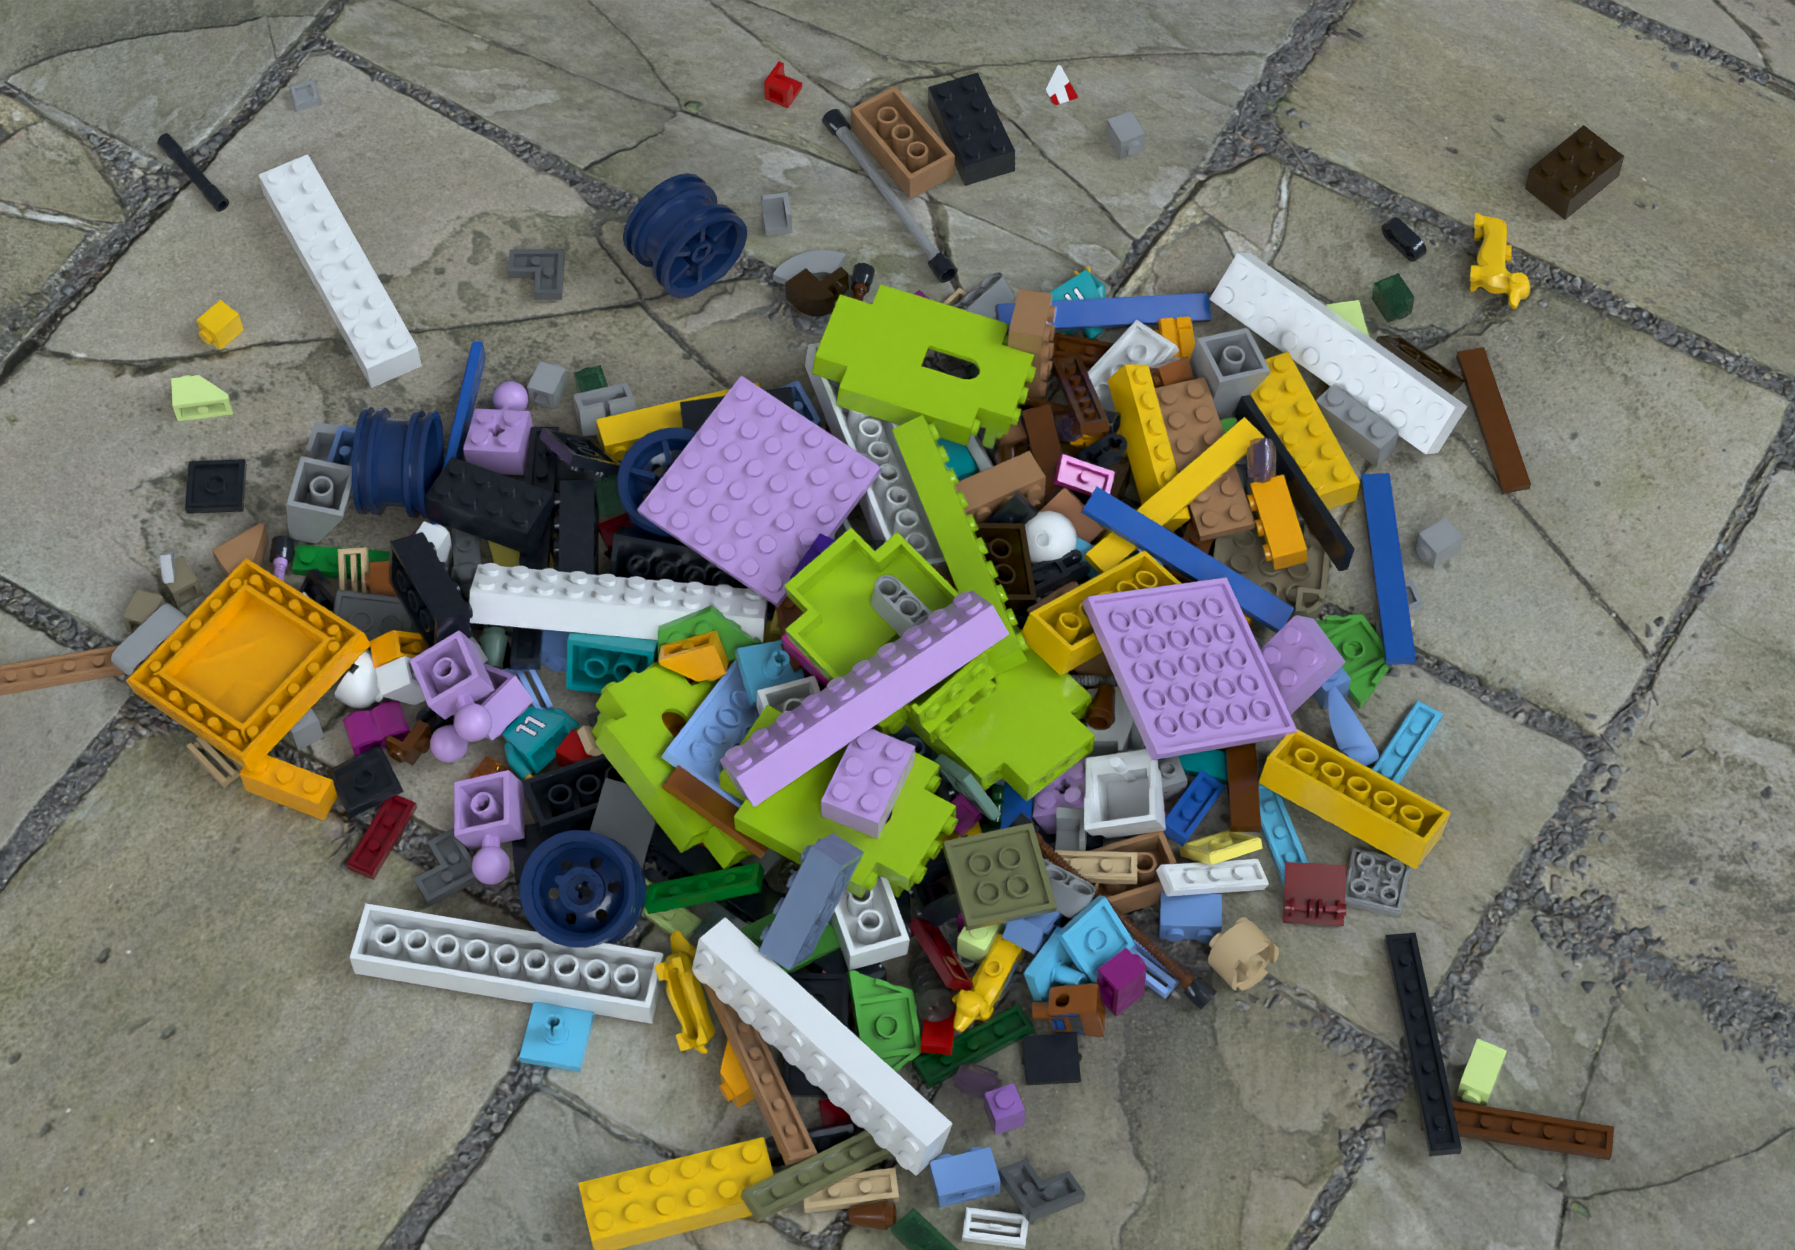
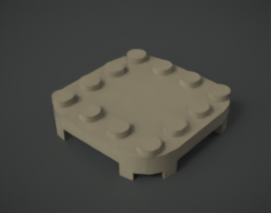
[1213,514,1330,623]

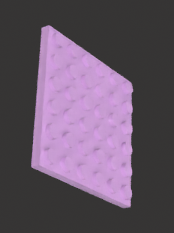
[637,376,882,607]
[1082,577,1297,760]

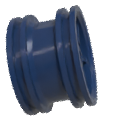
[623,173,747,298]
[352,407,444,518]
[617,427,697,537]
[519,830,647,948]

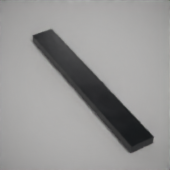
[1235,395,1355,571]
[1384,932,1462,1156]

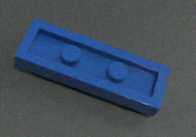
[1163,770,1226,847]

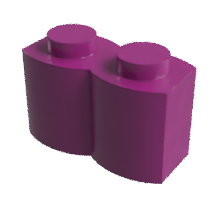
[343,701,410,756]

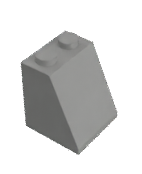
[1189,328,1270,419]
[286,456,352,544]

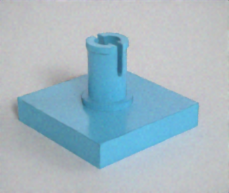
[735,640,804,706]
[1056,895,1136,983]
[1024,927,1087,1001]
[519,1002,595,1072]

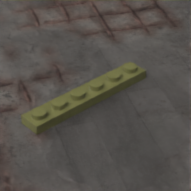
[740,1130,893,1222]

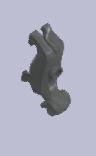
[451,527,483,600]

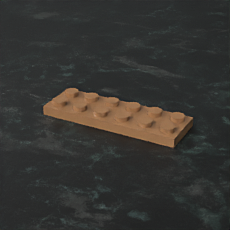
[1155,377,1255,542]

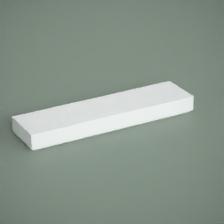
[1156,859,1269,896]

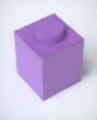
[984,1083,1025,1135]

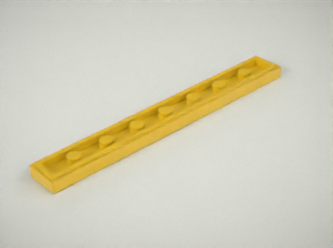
[1084,417,1264,574]

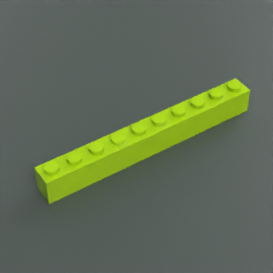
[892,415,1028,675]

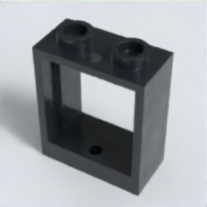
[908,834,969,928]

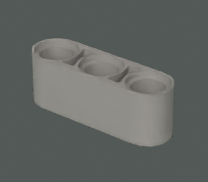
[953,272,1015,319]
[870,575,932,637]
[111,603,187,677]
[1043,858,1096,919]

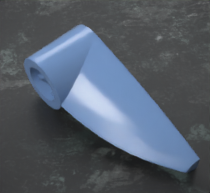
[1328,687,1379,767]

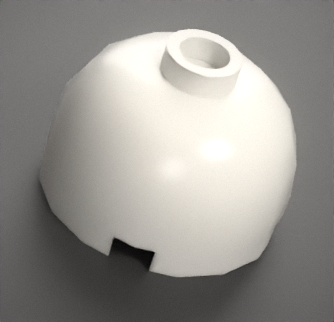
[1025,511,1077,565]
[334,649,385,709]

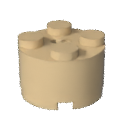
[1208,917,1279,991]

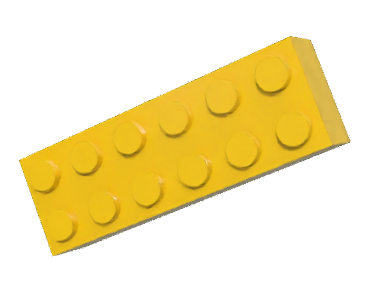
[1250,352,1360,510]
[1022,550,1182,676]
[1258,729,1451,869]
[578,1137,773,1250]

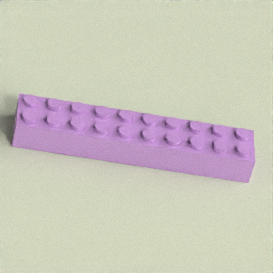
[719,590,1009,807]

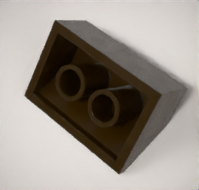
[1376,335,1464,395]
[975,523,1037,611]

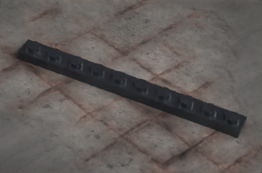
[510,427,560,670]

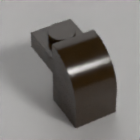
[785,267,849,316]

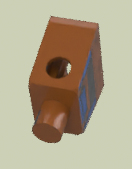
[1032,984,1106,1037]

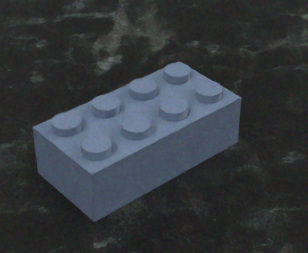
[758,833,864,971]

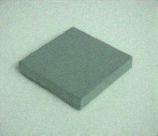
[934,754,1001,821]

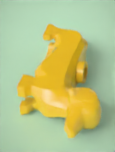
[1470,213,1530,309]
[654,930,715,1054]
[952,933,1027,1032]

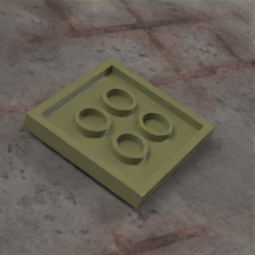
[942,823,1057,931]

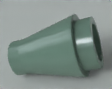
[479,627,508,670]

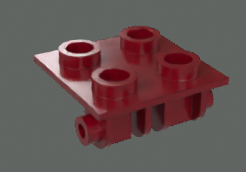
[1283,862,1346,926]

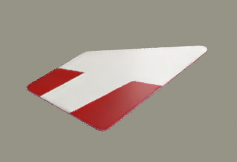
[1046,65,1078,106]

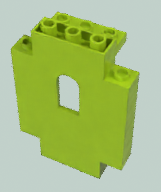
[812,284,1037,449]
[784,528,999,743]
[889,625,1095,801]
[591,662,755,869]
[719,705,958,898]

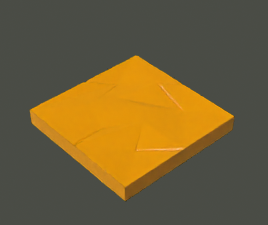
[126,558,371,772]

